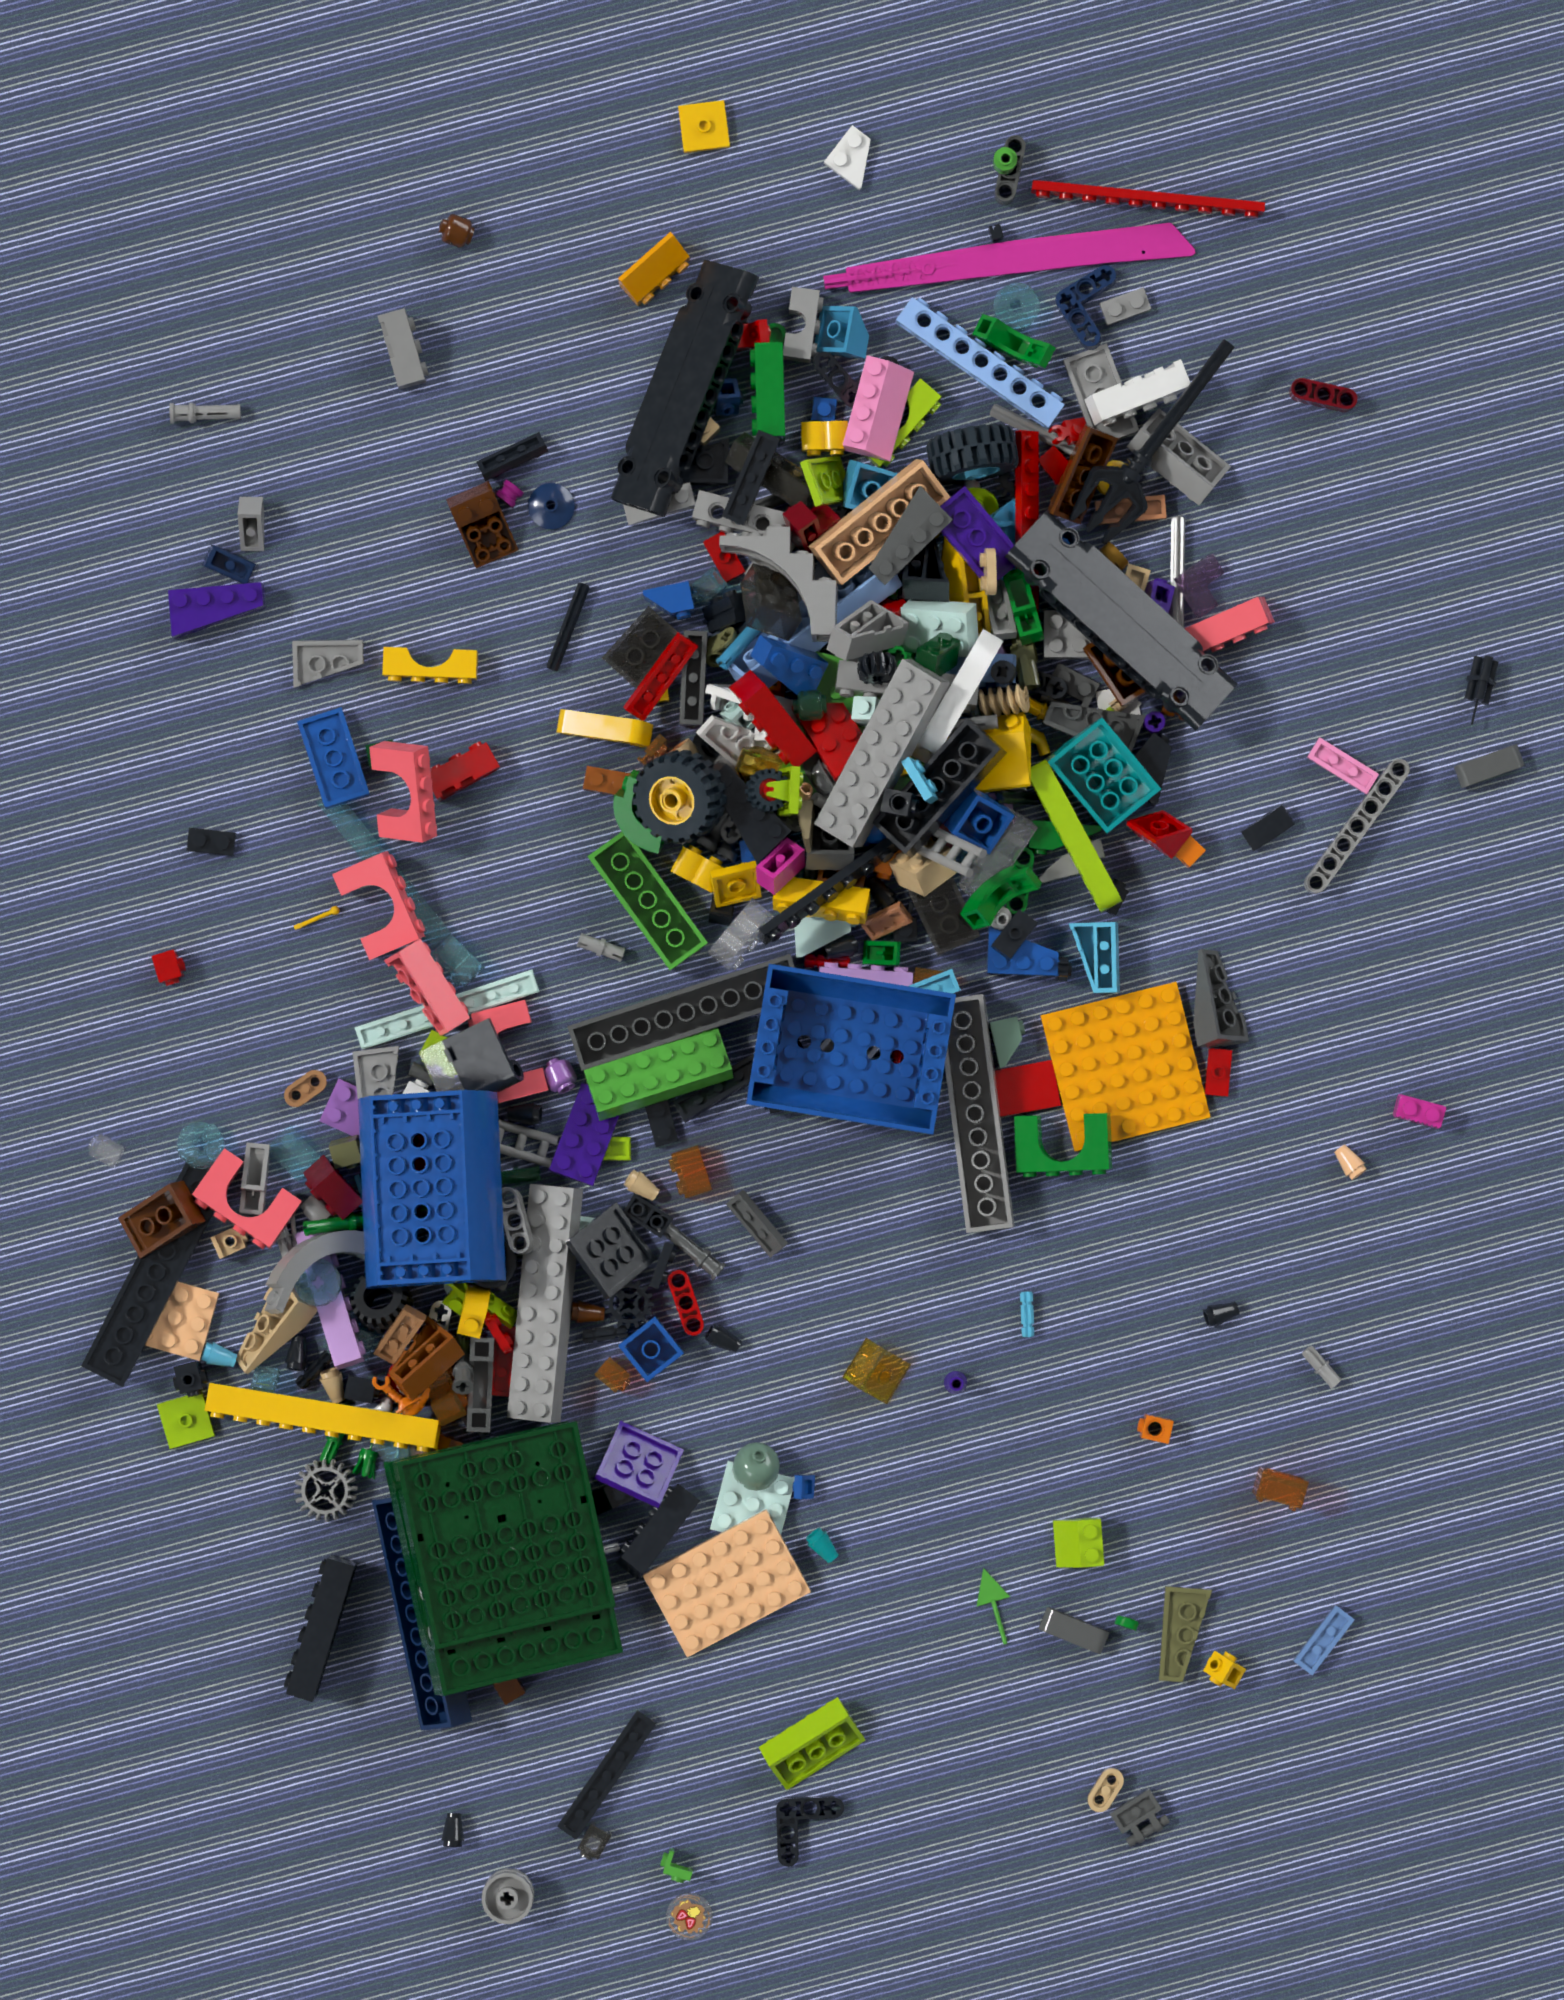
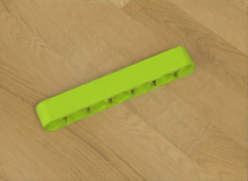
[1031,759,1122,913]

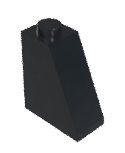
[1135,733,1172,807]

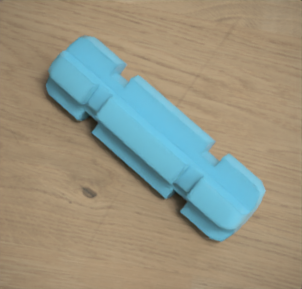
[1020,1291,1035,1337]

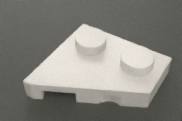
[824,125,871,190]

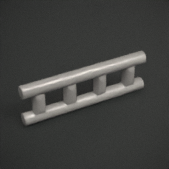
[917,828,987,878]
[499,1119,559,1168]

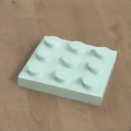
[710,1461,795,1534]

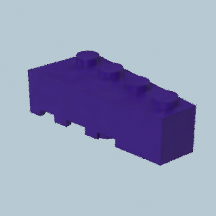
[168,582,266,639]

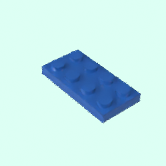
[297,707,370,810]

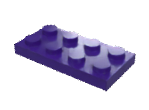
[940,486,1015,581]
[549,1083,620,1187]

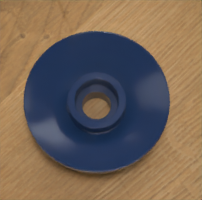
[528,483,575,530]

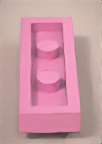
[1307,737,1379,794]

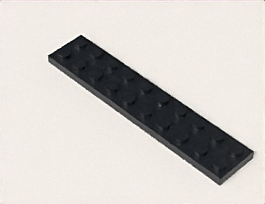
[81,1157,214,1388]

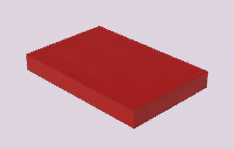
[995,1060,1061,1117]

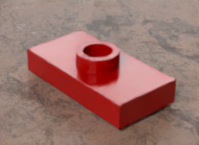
[703,532,746,583]
[1204,1048,1232,1097]

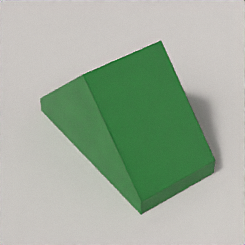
[862,941,901,966]

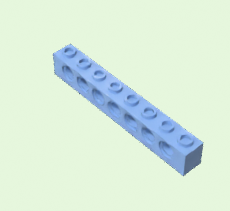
[895,297,1065,429]

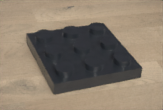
[565,1202,657,1300]

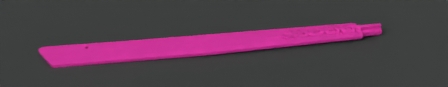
[823,223,1195,293]

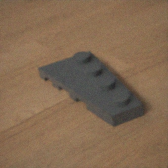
[868,486,953,586]

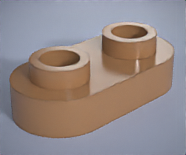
[284,1070,327,1107]

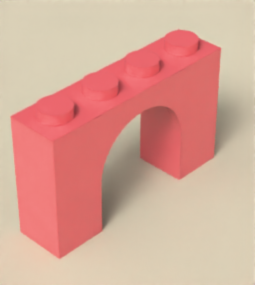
[369,741,437,843]
[332,850,425,960]
[468,1000,549,1104]
[192,1148,302,1249]

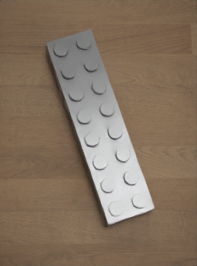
[814,659,950,848]

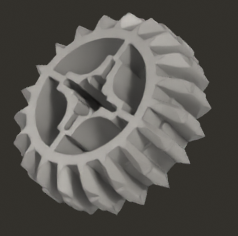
[294,1459,358,1522]

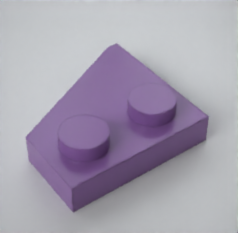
[319,1078,359,1139]

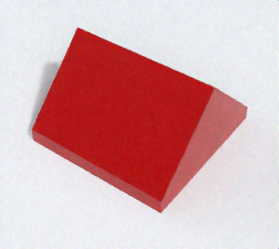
[1126,810,1193,859]

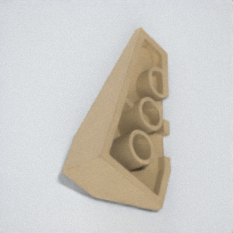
[236,1285,317,1374]

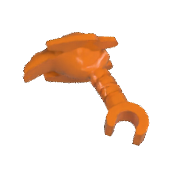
[372,1376,430,1416]

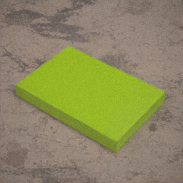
[800,456,846,507]

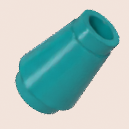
[806,1527,839,1563]

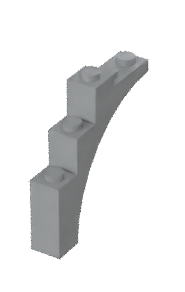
[719,524,838,642]

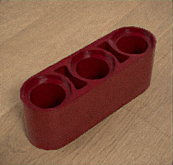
[1289,378,1358,412]

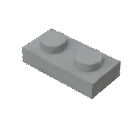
[1099,287,1151,326]

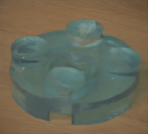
[993,282,1040,330]
[177,1122,224,1169]
[294,1259,342,1307]

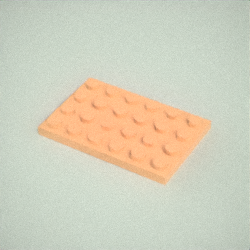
[643,1509,811,1657]

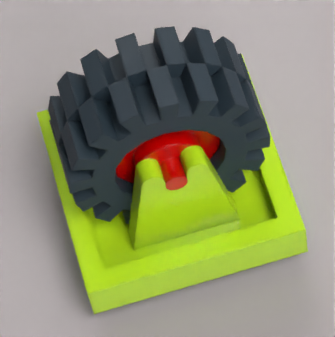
[745,766,803,817]

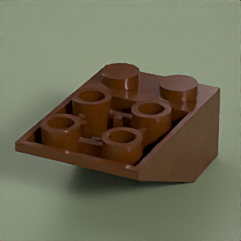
[446,481,519,568]

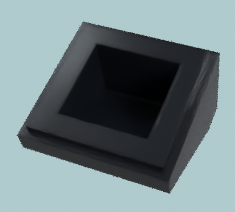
[708,895,735,926]

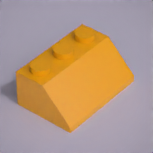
[618,232,690,306]

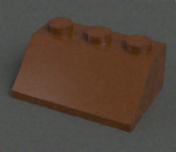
[1082,643,1147,707]

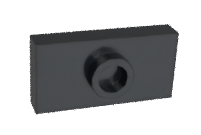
[991,909,1038,961]

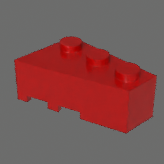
[430,741,501,802]

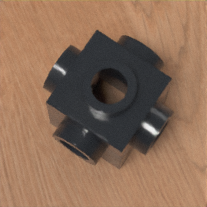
[173,1361,209,1398]

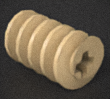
[978,684,1030,717]

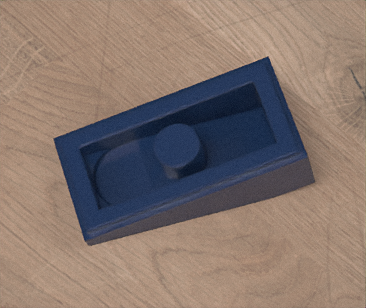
[202,545,256,584]

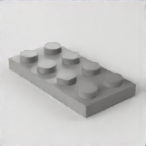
[1063,343,1139,439]

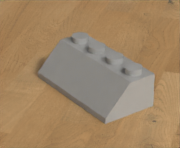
[1127,408,1231,505]

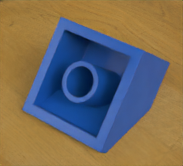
[642,581,695,620]

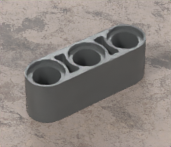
[994,135,1026,205]
[1454,744,1525,788]
[1038,1607,1110,1654]

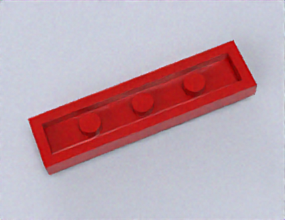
[623,632,698,721]

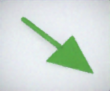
[976,1568,1010,1645]

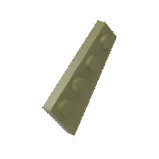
[1159,1586,1212,1682]

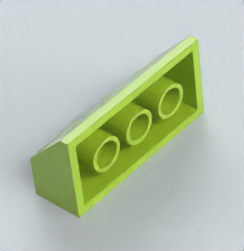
[759,1697,866,1790]

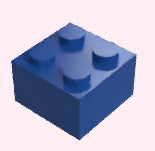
[944,789,1015,855]
[618,1315,684,1382]

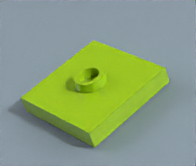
[157,1391,215,1449]

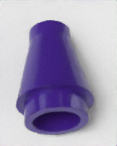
[944,1371,967,1394]

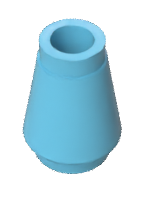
[201,1342,237,1367]

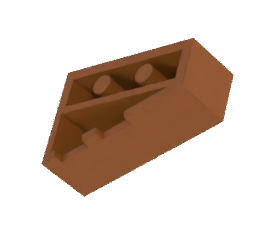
[388,1316,465,1401]

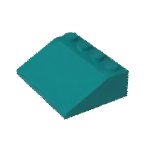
[1046,717,1161,833]

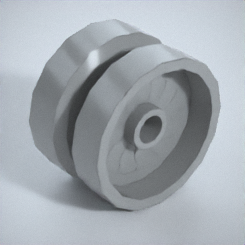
[482,1868,534,1924]

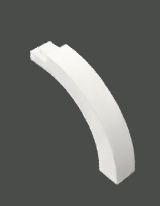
[911,629,1003,764]

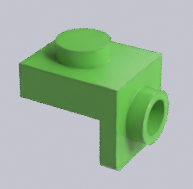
[660,1848,693,1883]

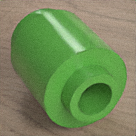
[993,147,1017,175]

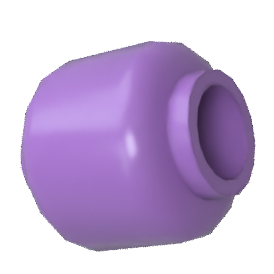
[544,1058,577,1094]

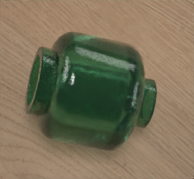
[793,689,827,721]

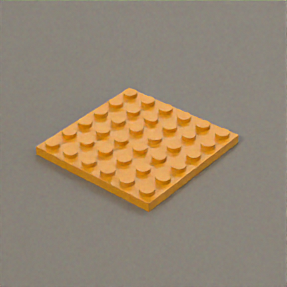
[1040,982,1211,1151]

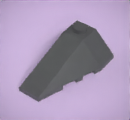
[1194,949,1249,1048]

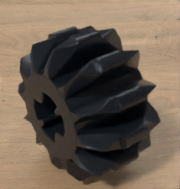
[857,651,897,686]

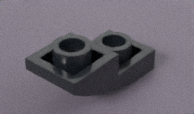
[1241,804,1295,851]
[623,1193,673,1238]

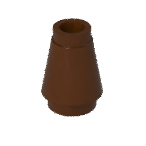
[571,1300,605,1323]

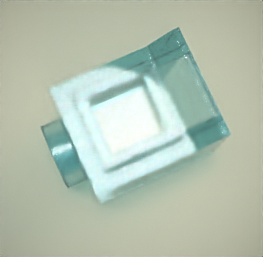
[691,567,728,604]

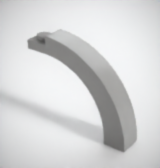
[264,1230,365,1314]

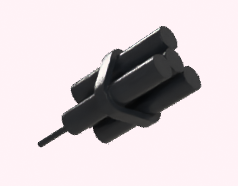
[1464,656,1499,725]

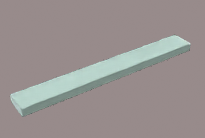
[355,970,540,1050]

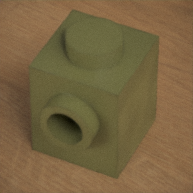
[329,1135,360,1169]

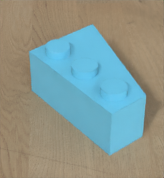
[1069,922,1120,993]

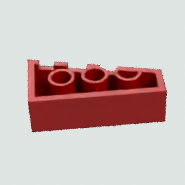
[729,670,817,767]

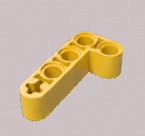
[556,709,653,748]

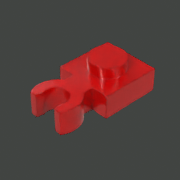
[1048,417,1087,445]

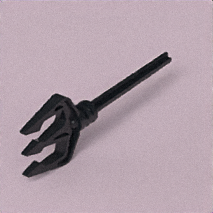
[1069,339,1235,545]

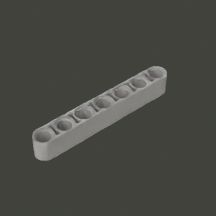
[1304,759,1410,894]

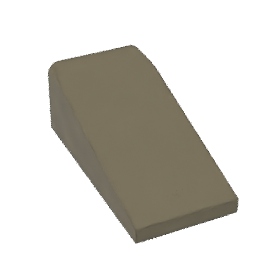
[797,799,815,853]

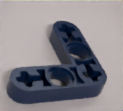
[1055,265,1117,350]

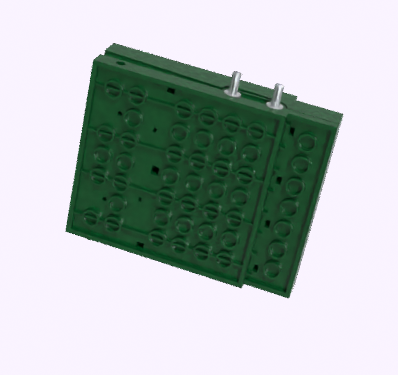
[383,1421,628,1696]

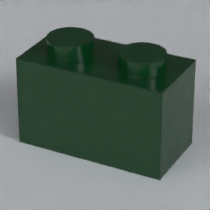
[915,632,961,677]

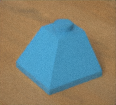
[815,306,869,359]

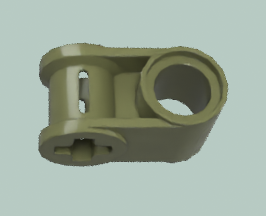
[706,627,739,667]

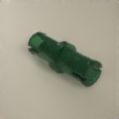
[501,1166,541,1186]

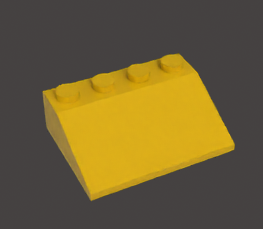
[945,712,1031,793]

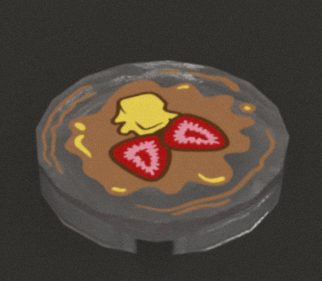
[666,1893,712,1940]

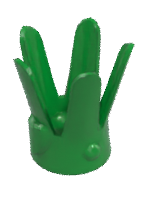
[351,1443,379,1480]

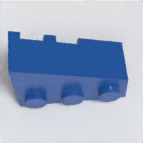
[750,635,829,705]
[986,926,1059,976]

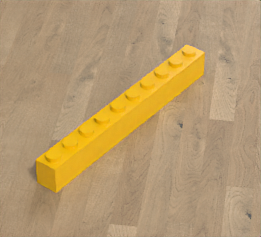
[204,1383,442,1452]

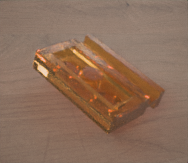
[637,734,668,767]

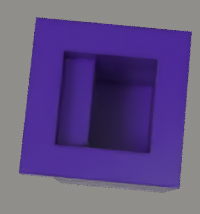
[1145,578,1175,613]

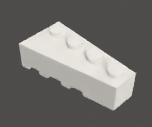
[1084,359,1191,427]

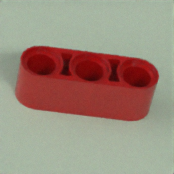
[668,1269,704,1336]

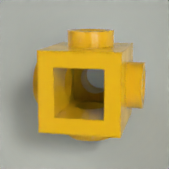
[1203,1651,1246,1689]

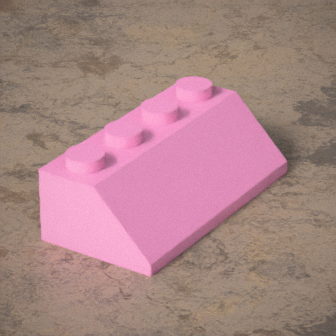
[843,356,914,462]

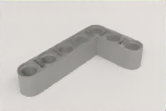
[416,1187,534,1255]

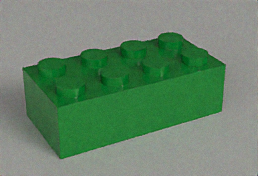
[750,342,785,442]

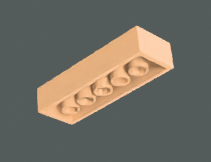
[808,459,951,585]

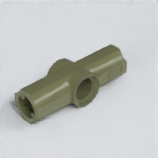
[1010,619,1041,690]

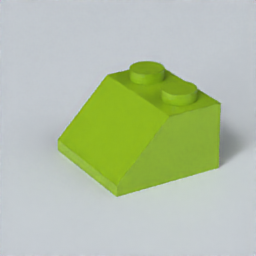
[1053,1517,1104,1568]

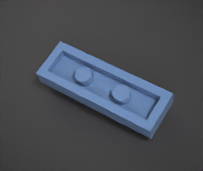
[1293,1605,1355,1675]

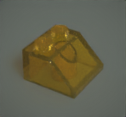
[842,1338,911,1404]

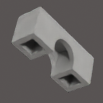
[783,287,824,363]

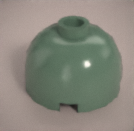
[732,1442,780,1491]

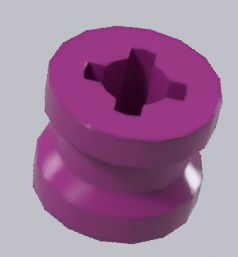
[495,479,524,508]

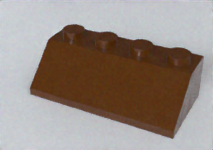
[1047,424,1118,525]

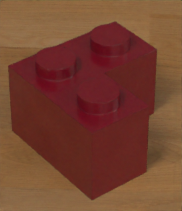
[782,501,841,553]
[303,1155,362,1220]

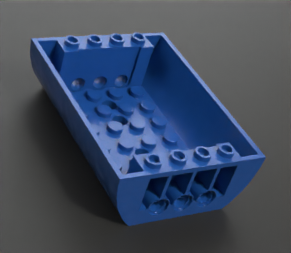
[746,964,956,1134]
[358,1090,506,1289]

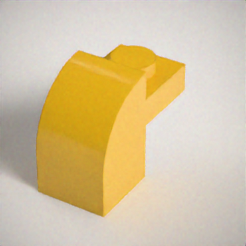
[457,1283,491,1339]

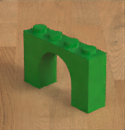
[1014,1113,1112,1177]

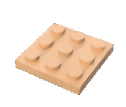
[145,1282,219,1361]

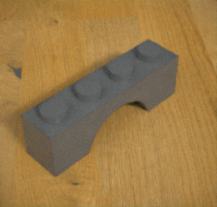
[467,1337,494,1433]

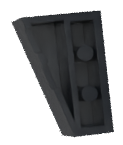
[902,537,949,602]

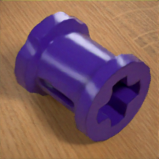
[1143,711,1165,734]

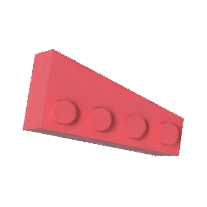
[1184,597,1275,653]
[384,939,470,1036]

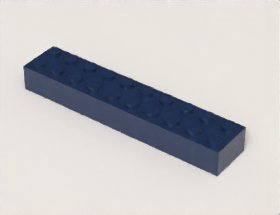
[372,1496,472,1731]

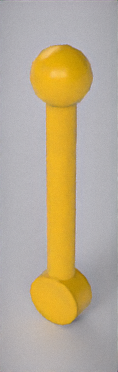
[294,906,340,930]

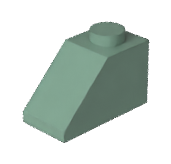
[989,1016,1025,1068]

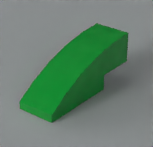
[1003,569,1044,646]

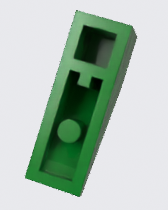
[1028,820,1101,855]

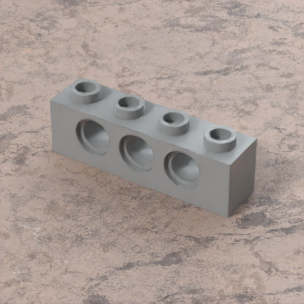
[692,490,786,536]

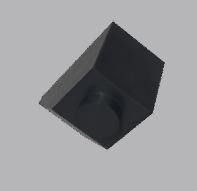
[592,1484,635,1515]

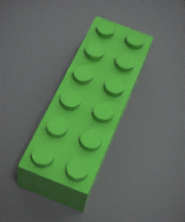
[587,832,708,971]
[584,1027,733,1121]

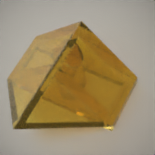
[735,746,786,783]

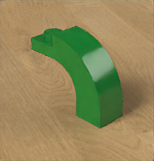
[972,314,1056,368]
[613,770,664,854]
[960,865,1042,930]

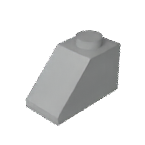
[237,497,264,551]

